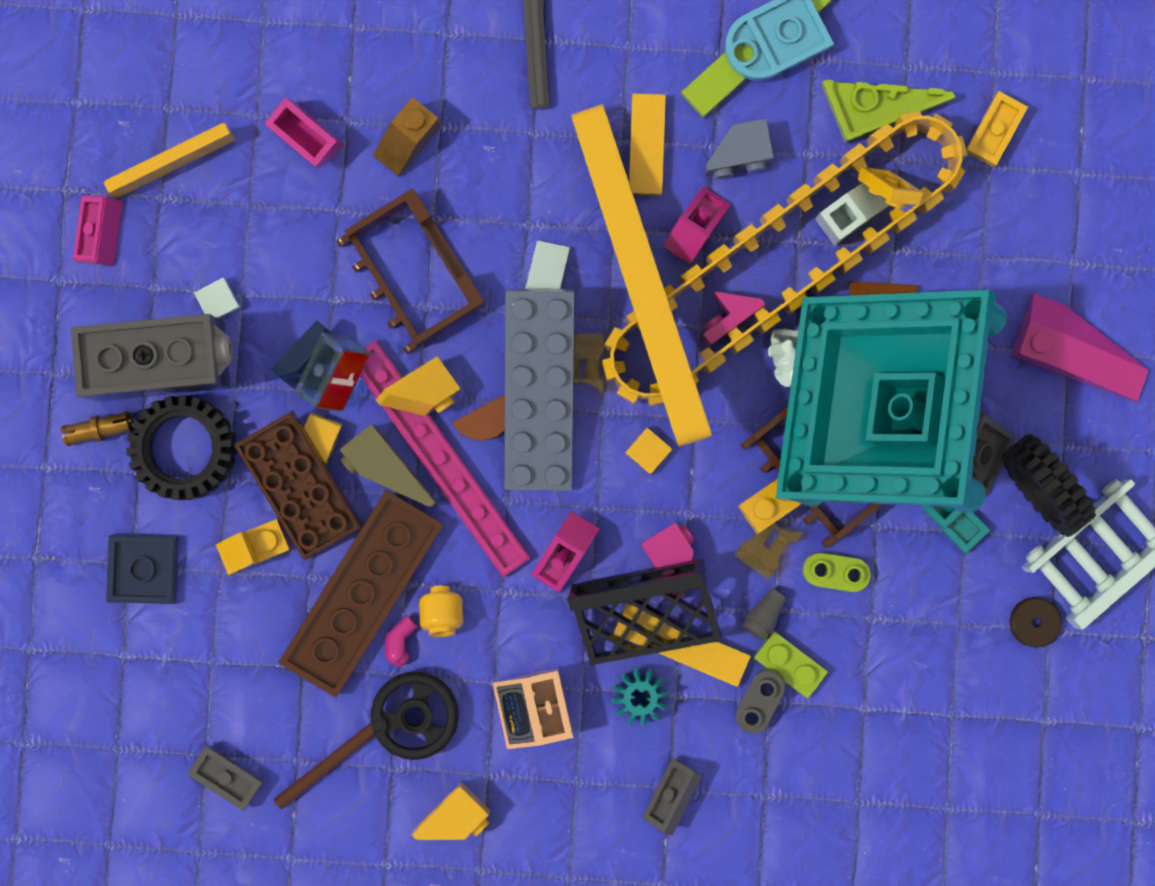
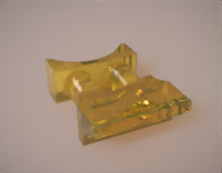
[573,334,604,393]
[734,523,802,580]

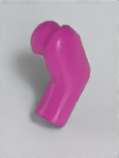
[385,615,418,667]

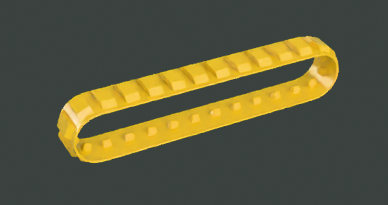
[602,111,968,407]

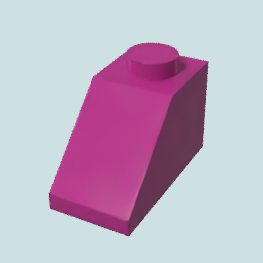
[663,186,731,264]
[531,511,599,593]
[640,522,695,599]

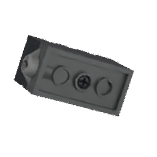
[71,314,233,402]

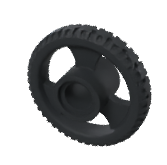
[371,671,459,760]

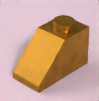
[373,97,441,177]

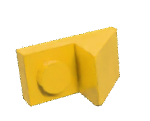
[216,519,291,575]

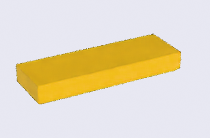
[629,94,666,196]

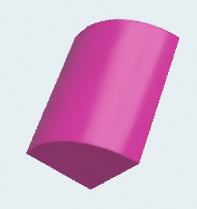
[264,98,345,168]

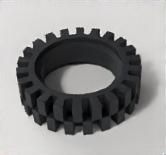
[126,395,237,500]
[1001,434,1096,537]

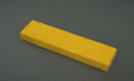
[104,123,236,199]
[613,603,751,687]

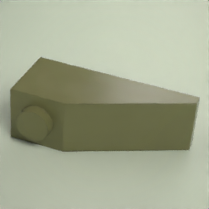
[340,424,437,507]

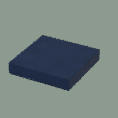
[106,535,178,604]

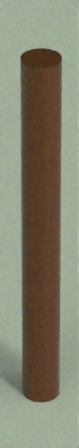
[274,722,375,809]

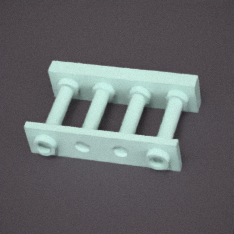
[1021,479,1155,630]

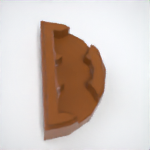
[452,394,505,441]

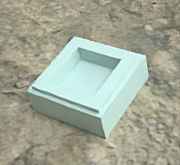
[194,277,241,320]

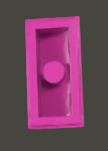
[73,195,123,266]

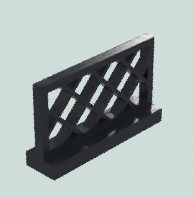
[567,559,722,665]

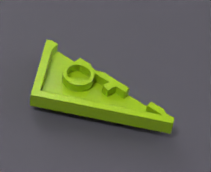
[821,80,955,143]

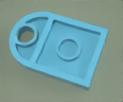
[725,0,834,81]

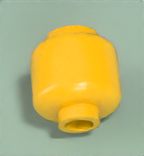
[419,586,464,637]

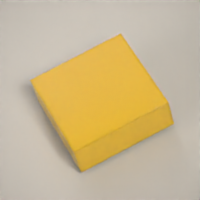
[625,428,672,475]

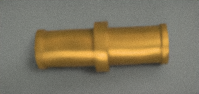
[61,411,134,447]

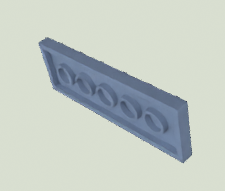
[504,289,574,491]

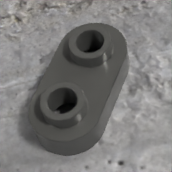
[736,668,786,734]

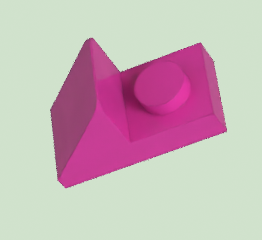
[701,292,765,347]

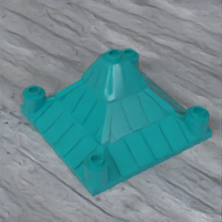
[775,290,1007,513]

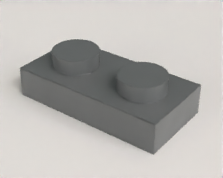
[187,744,264,811]
[642,758,702,836]

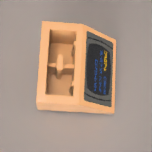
[493,668,573,749]

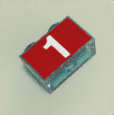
[294,332,371,412]

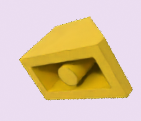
[376,356,460,416]
[412,782,490,840]

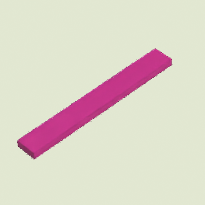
[357,339,531,577]

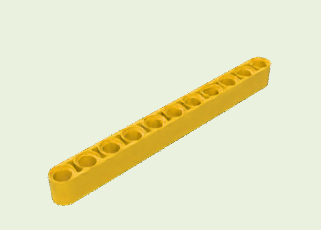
[571,104,712,447]

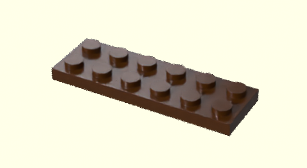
[278,489,443,698]

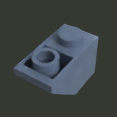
[704,118,774,180]

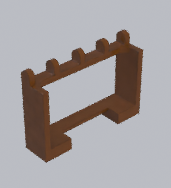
[336,188,486,354]
[740,405,883,548]

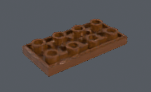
[234,410,363,560]

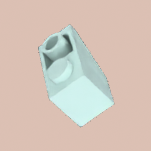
[815,183,889,246]

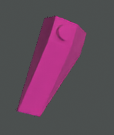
[1010,294,1149,402]

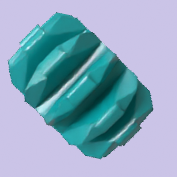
[611,668,669,726]

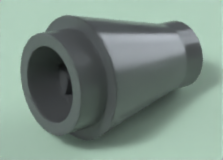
[742,588,787,641]

